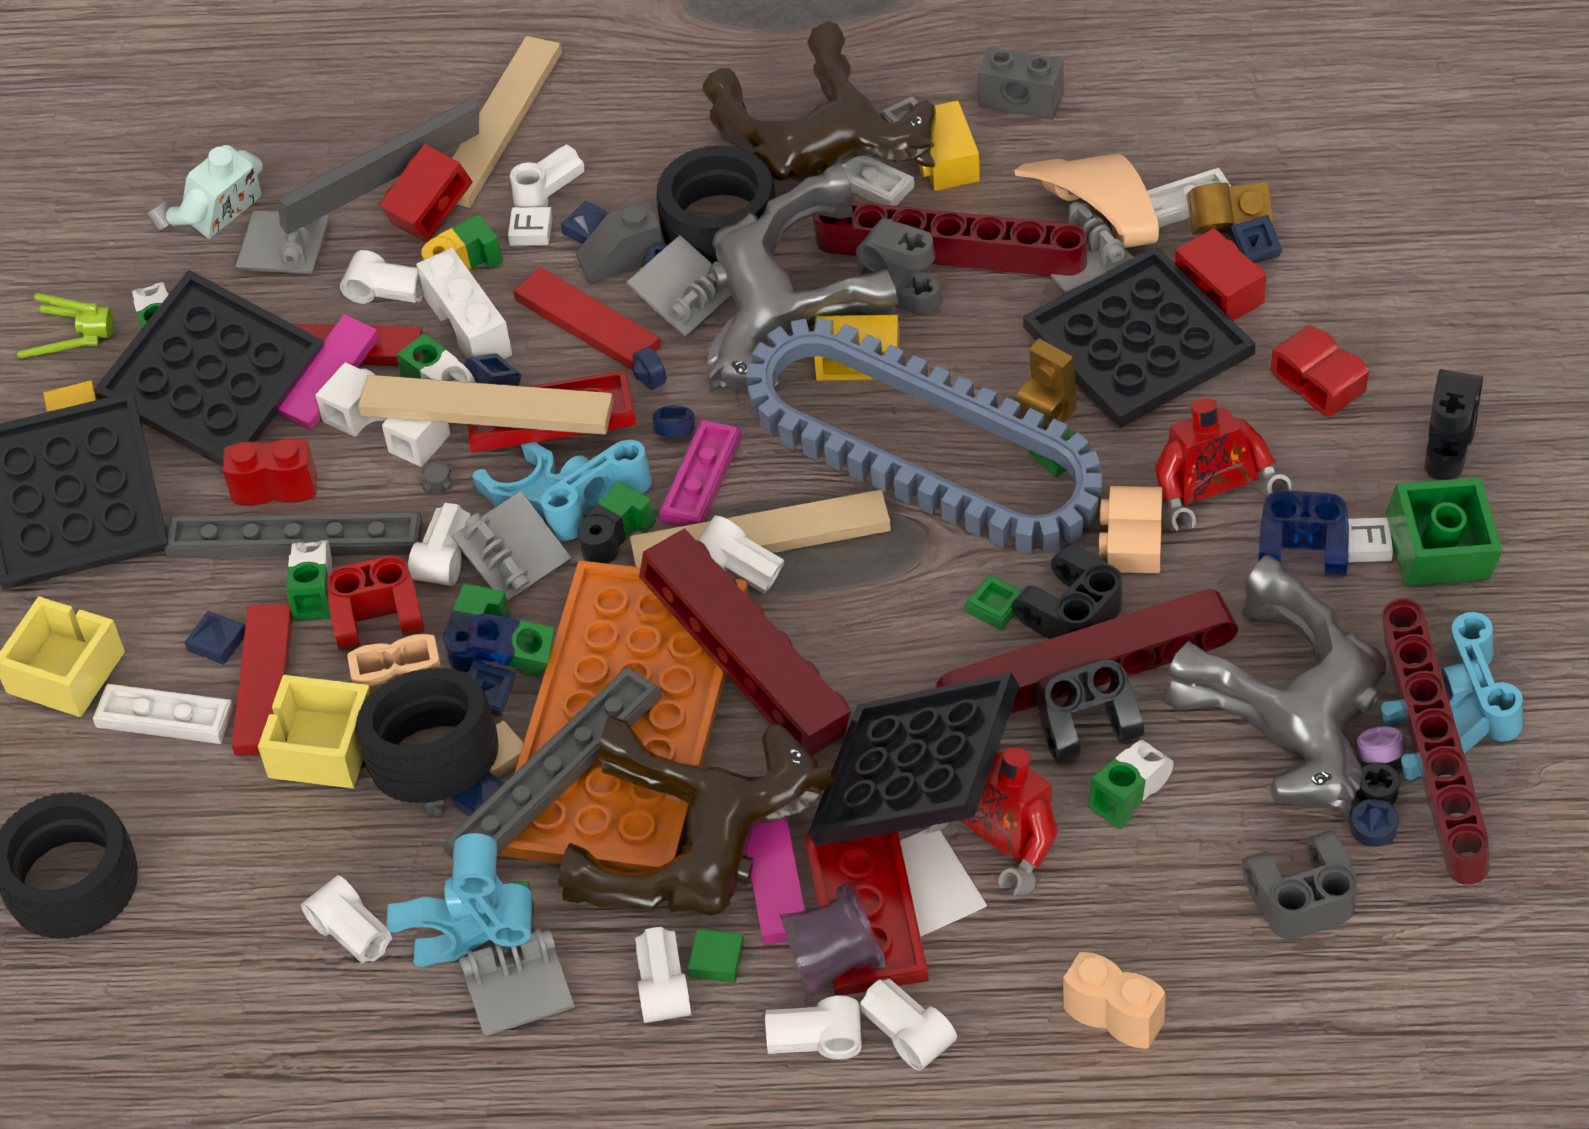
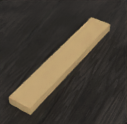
[452,36,562,208]
[358,375,614,435]
[630,489,891,567]

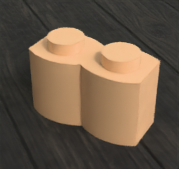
[1099,486,1162,573]
[347,634,443,694]
[1063,952,1165,1049]

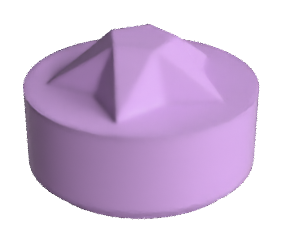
[1357,726,1405,763]

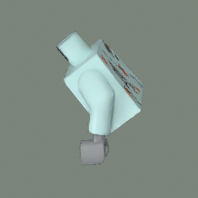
[147,145,263,239]

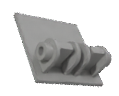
[1051,201,1134,294]
[235,210,330,274]
[626,235,732,337]
[452,491,571,601]
[459,928,575,1037]

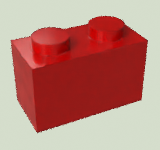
[378,144,473,243]
[1175,228,1266,321]

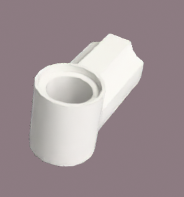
[510,144,584,208]
[340,250,423,304]
[408,503,471,586]
[699,515,784,594]
[300,875,392,963]
[635,927,691,1023]
[860,978,957,1071]
[765,996,862,1059]

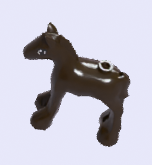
[703,21,936,182]
[558,715,834,916]

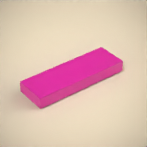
[278,314,380,431]
[659,419,742,526]
[746,816,809,945]

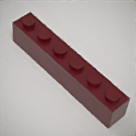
[639,528,851,756]

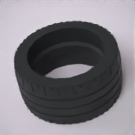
[656,145,776,264]
[356,668,499,803]
[0,792,138,939]

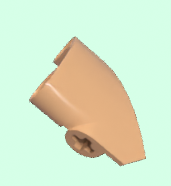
[1015,153,1159,248]

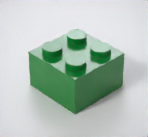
[1385,477,1502,586]

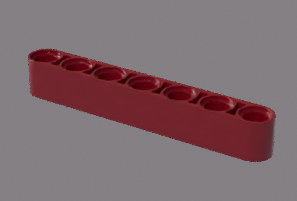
[813,201,1087,277]
[935,589,1238,715]
[1382,598,1490,885]

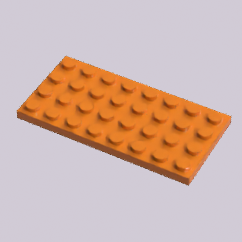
[498,560,748,873]

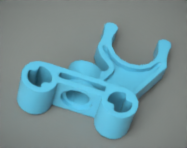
[472,440,652,541]
[1381,612,1523,780]
[386,833,532,967]

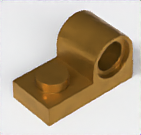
[1186,182,1274,234]
[1014,339,1077,431]

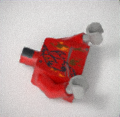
[1155,398,1292,532]
[927,747,1058,896]

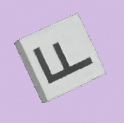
[508,207,553,246]
[1344,518,1393,562]

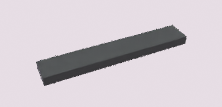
[278,99,479,234]
[164,512,423,558]
[442,666,662,857]

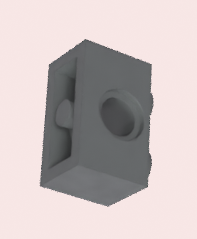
[978,47,1064,120]

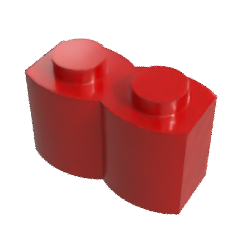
[1270,325,1369,417]
[223,438,317,506]

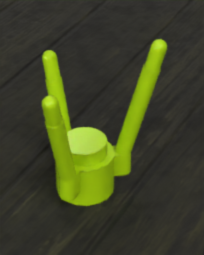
[17,293,114,358]

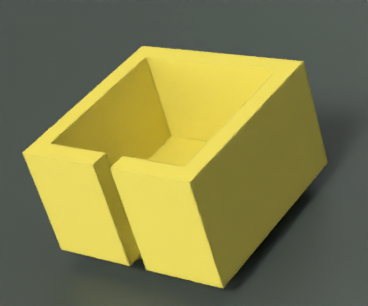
[0,596,125,717]
[258,675,371,789]

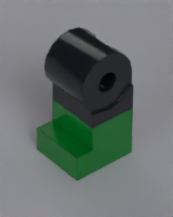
[577,481,656,564]

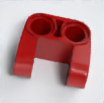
[327,556,425,651]

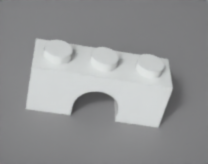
[416,248,512,359]
[316,362,451,467]

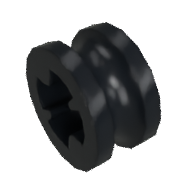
[1357,763,1400,805]

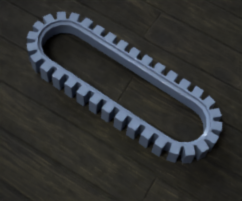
[746,318,1103,554]

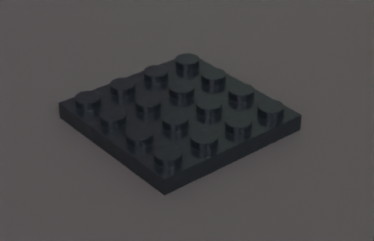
[1023,246,1256,428]
[94,270,324,467]
[0,391,168,590]
[807,672,1020,847]

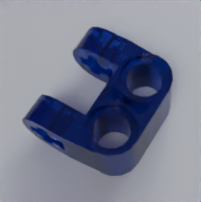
[1258,490,1349,576]

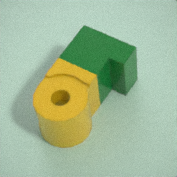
[421,214,503,270]

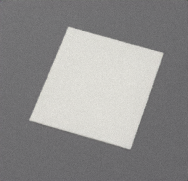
[900,826,988,937]

